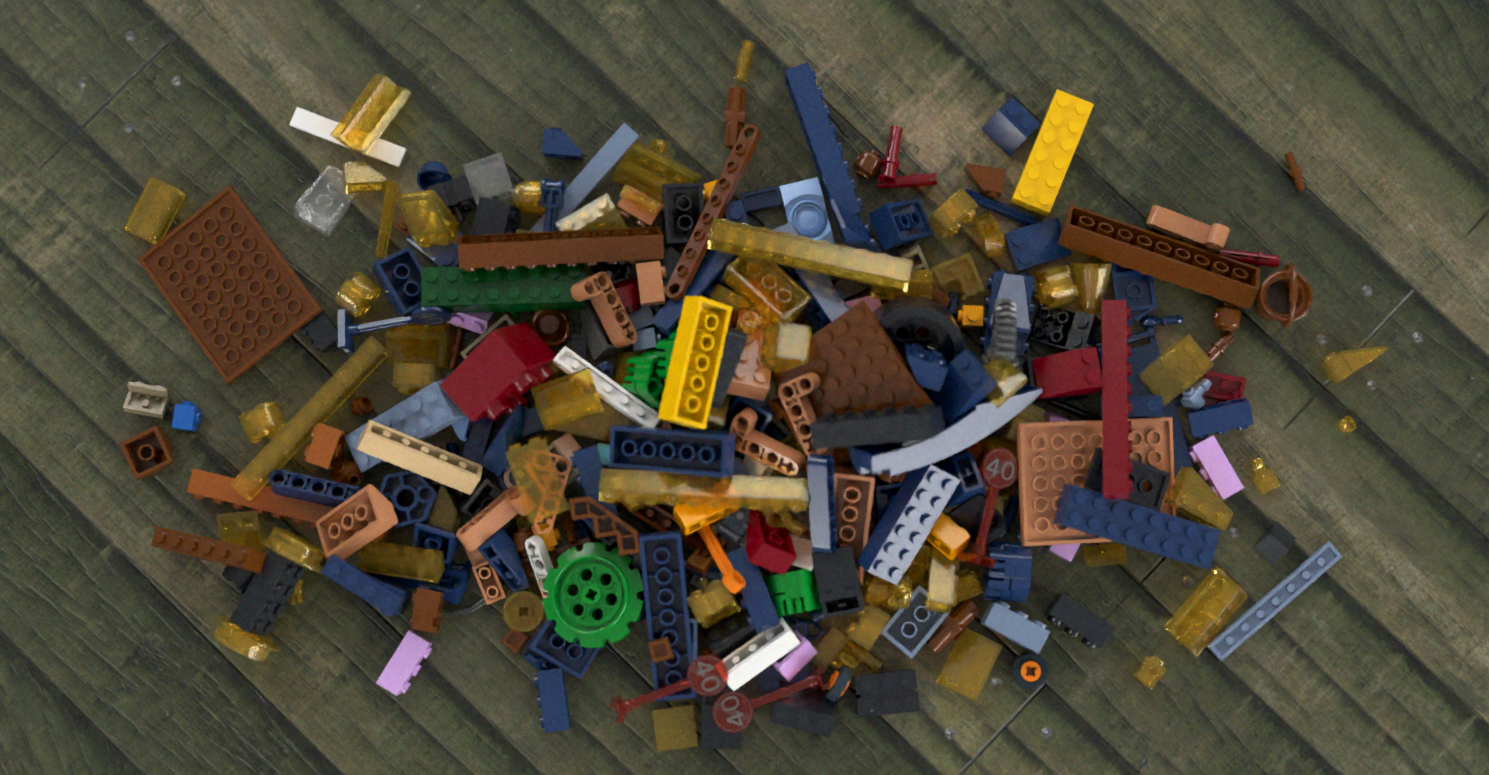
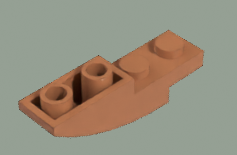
[457,527,506,605]

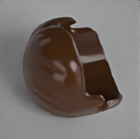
[531,310,570,348]

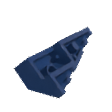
[363,561,472,605]

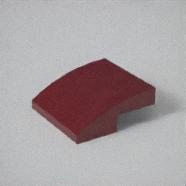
[1202,370,1246,406]

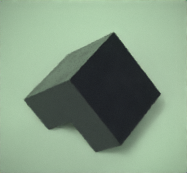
[1254,521,1296,564]

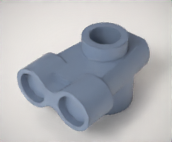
[1181,378,1212,411]

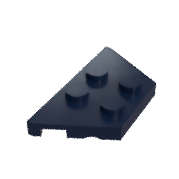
[1109,262,1157,325]

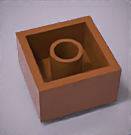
[304,423,349,470]

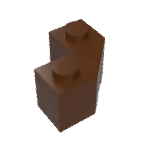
[410,588,445,634]

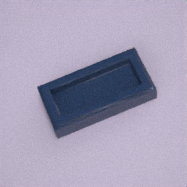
[740,185,783,214]

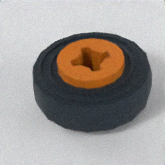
[1011,653,1048,689]
[825,665,852,701]

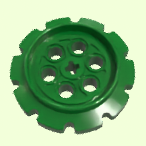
[543,542,645,648]

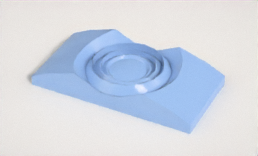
[779,177,836,259]

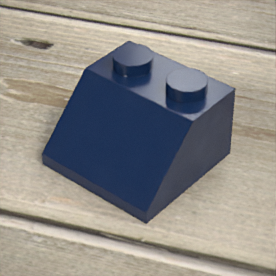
[982,97,1040,157]
[411,522,459,565]

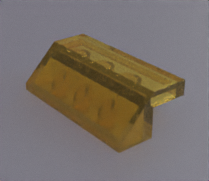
[330,74,412,155]
[612,140,702,205]
[1164,566,1248,657]

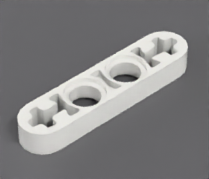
[525,535,553,599]

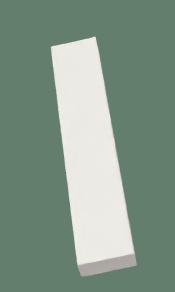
[289,107,407,168]
[552,346,662,427]

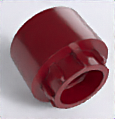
[613,278,642,314]

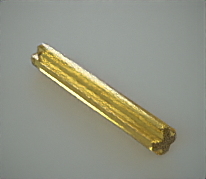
[375,181,398,258]

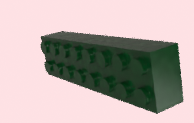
[421,263,586,313]

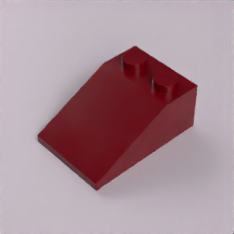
[1031,347,1103,399]
[746,505,797,575]

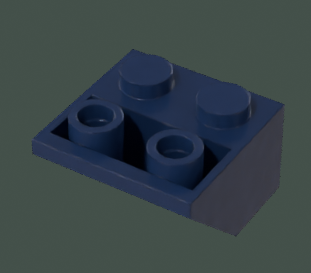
[904,343,948,392]
[940,451,985,508]

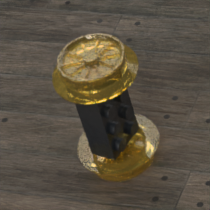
[213,526,325,662]

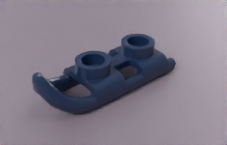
[778,616,823,640]

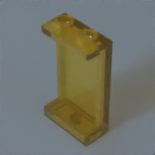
[505,436,570,523]

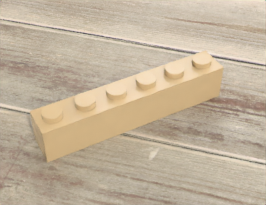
[357,420,483,495]

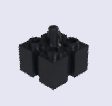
[427,175,478,223]

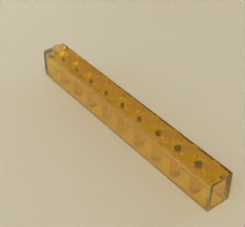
[708,218,914,292]
[230,336,389,501]
[599,469,808,512]

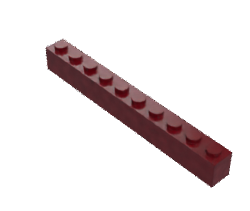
[1102,300,1133,499]

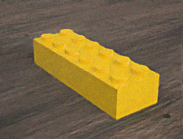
[1010,89,1094,217]
[658,296,733,429]

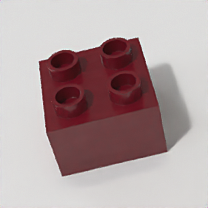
[440,322,557,422]

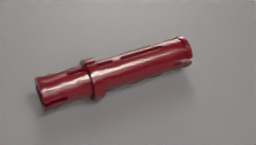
[877,173,937,189]
[1218,248,1280,268]

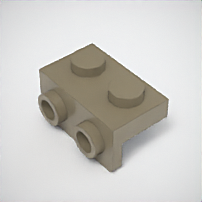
[122,381,171,419]

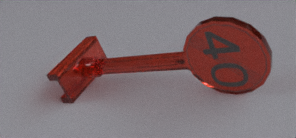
[958,448,1019,568]
[609,654,729,724]
[712,666,831,733]

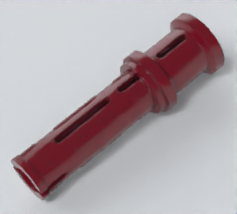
[879,125,903,185]

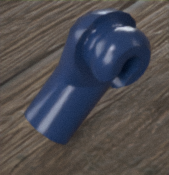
[523,650,553,670]

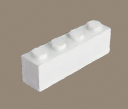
[715,617,800,691]

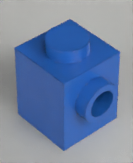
[171,401,202,432]

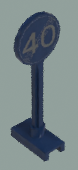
[338,306,452,354]

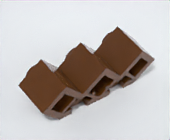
[569,496,640,555]

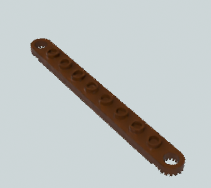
[665,124,761,301]

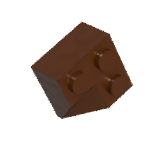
[119,425,174,481]

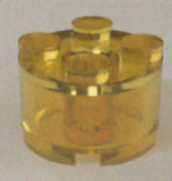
[1034,265,1078,310]
[335,270,382,317]
[239,401,287,444]
[503,591,546,632]

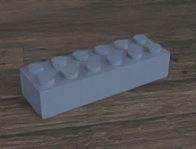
[344,380,466,473]

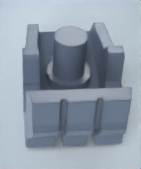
[718,501,750,542]

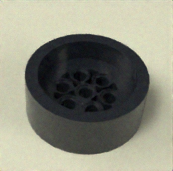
[873,296,965,402]

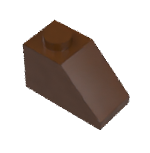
[964,163,1006,198]

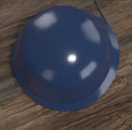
[417,161,452,193]

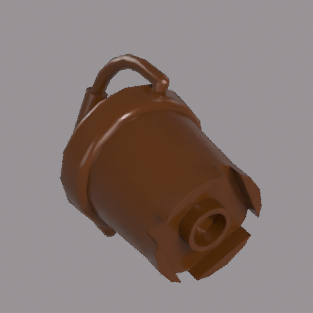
[1255,263,1313,328]

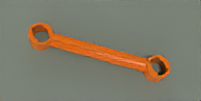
[675,487,746,594]

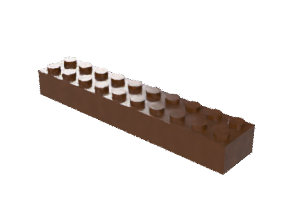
[1058,204,1260,309]
[457,226,664,271]

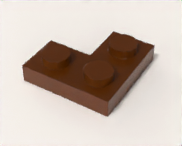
[682,530,727,575]

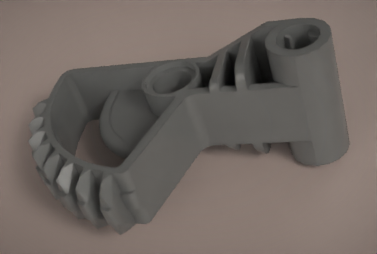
[979,299,1020,385]

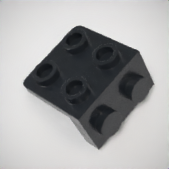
[950,493,1006,553]

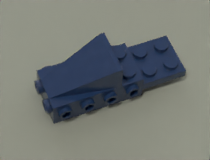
[979,270,1036,385]

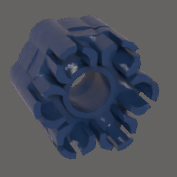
[379,470,441,528]
[982,541,1032,603]

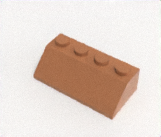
[315,484,398,559]

